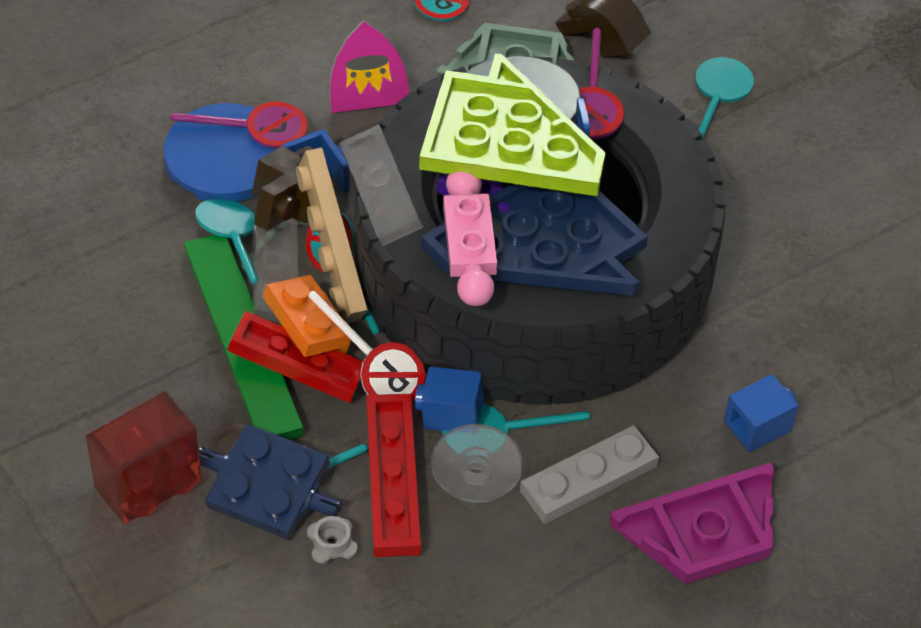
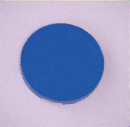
[164,103,276,202]

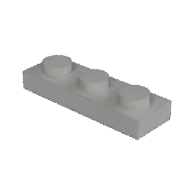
[520,425,659,524]

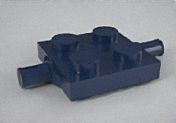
[195,424,343,540]

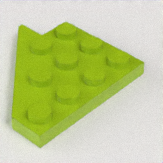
[419,54,605,196]

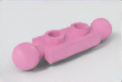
[443,172,497,306]

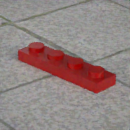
[366,393,421,557]

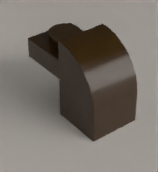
[555,0,651,58]
[251,146,311,231]

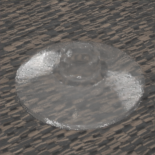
[431,424,522,503]

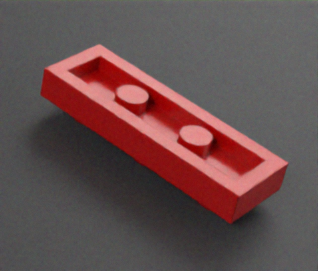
[227,311,363,403]

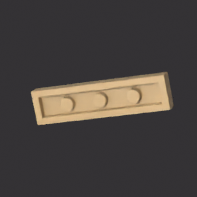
[296,147,367,323]

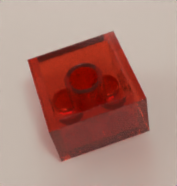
[85,391,202,525]

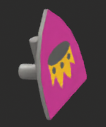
[330,20,409,113]

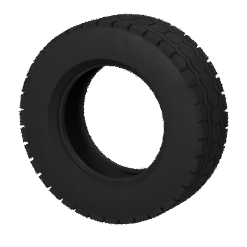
[354,56,725,404]

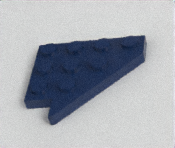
[421,183,648,296]

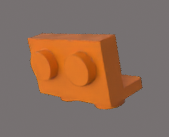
[262,274,351,357]

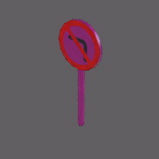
[573,28,624,139]
[170,101,308,149]

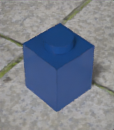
[415,367,484,434]
[723,374,799,453]

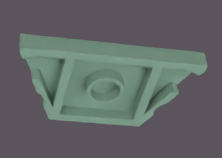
[437,23,575,80]

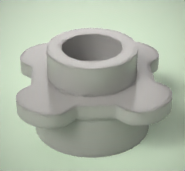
[307,516,357,564]

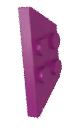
[609,462,774,584]

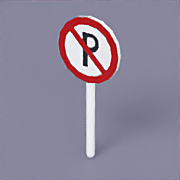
[309,291,426,402]

